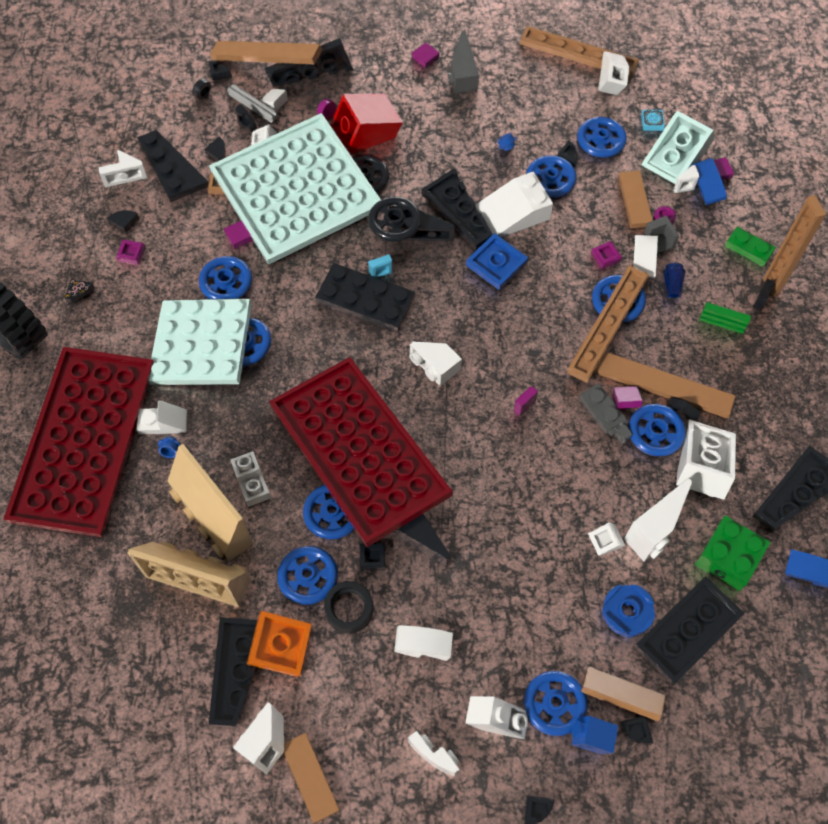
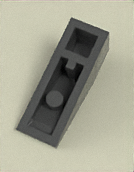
[447,30,479,93]

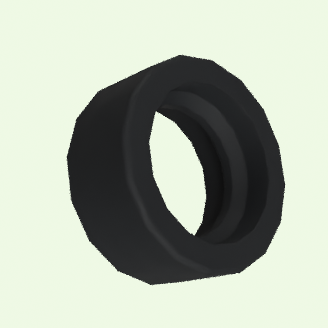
[324,581,373,634]

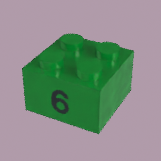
[694,515,771,592]

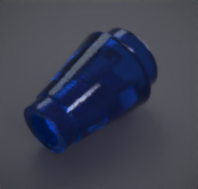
[663,263,686,298]

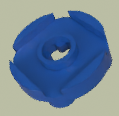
[601,584,655,638]

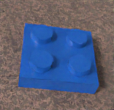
[466,233,528,290]

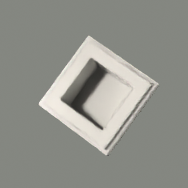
[260,89,288,111]
[251,125,278,146]
[673,165,699,193]
[588,522,625,556]

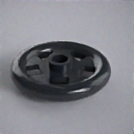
[352,154,389,193]
[368,196,421,242]

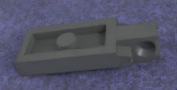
[579,384,632,445]

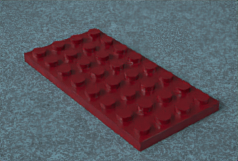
[3,346,154,538]
[269,357,453,547]

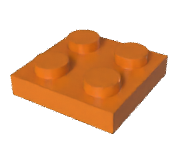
[247,611,312,677]

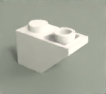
[598,51,629,95]
[409,342,462,386]
[466,696,528,739]
[233,702,284,775]

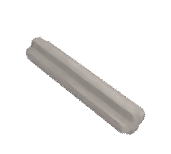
[228,84,278,123]

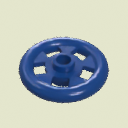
[577,117,627,158]
[526,155,577,198]
[199,256,252,300]
[592,275,646,322]
[242,318,271,367]
[628,404,686,457]
[303,485,354,539]
[277,546,338,605]
[524,671,588,736]

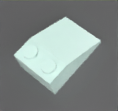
[641,111,715,184]

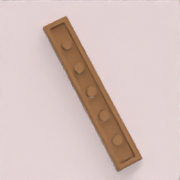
[520,26,639,78]
[209,41,322,64]
[763,195,826,296]
[566,265,649,383]
[594,352,736,419]

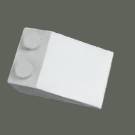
[475,172,553,237]
[676,420,736,500]
[624,478,692,562]

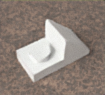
[98,150,147,187]
[137,401,188,434]

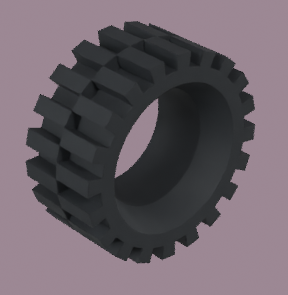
[0,282,48,360]

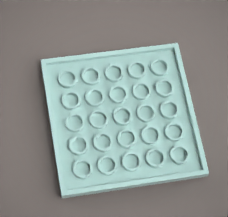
[209,113,381,265]

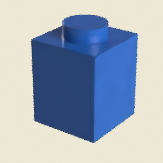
[571,716,618,754]

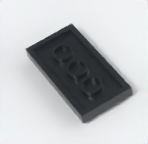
[315,263,415,332]
[634,576,745,686]

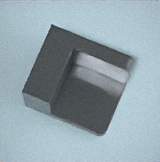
[643,216,679,255]

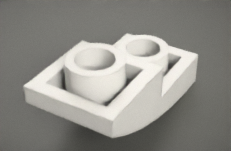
[633,235,658,278]
[230,451,271,507]
[394,626,453,661]
[408,731,460,776]

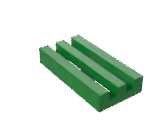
[699,302,751,334]

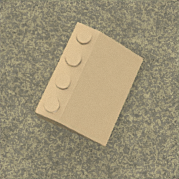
[168,444,253,562]
[127,542,251,608]

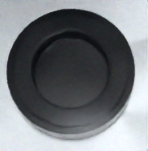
[192,78,211,100]

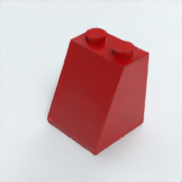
[330,93,403,155]

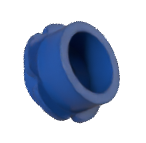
[497,132,517,151]
[158,436,181,458]

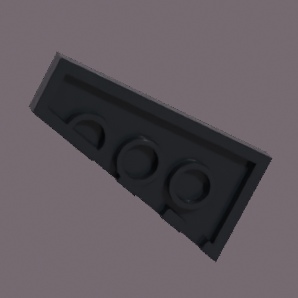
[265,38,354,87]
[137,130,209,202]
[421,168,493,250]
[753,445,828,532]
[208,617,258,728]

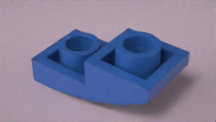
[692,158,727,205]
[785,549,828,588]

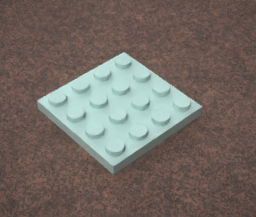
[148,299,252,385]

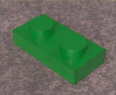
[725,226,776,267]

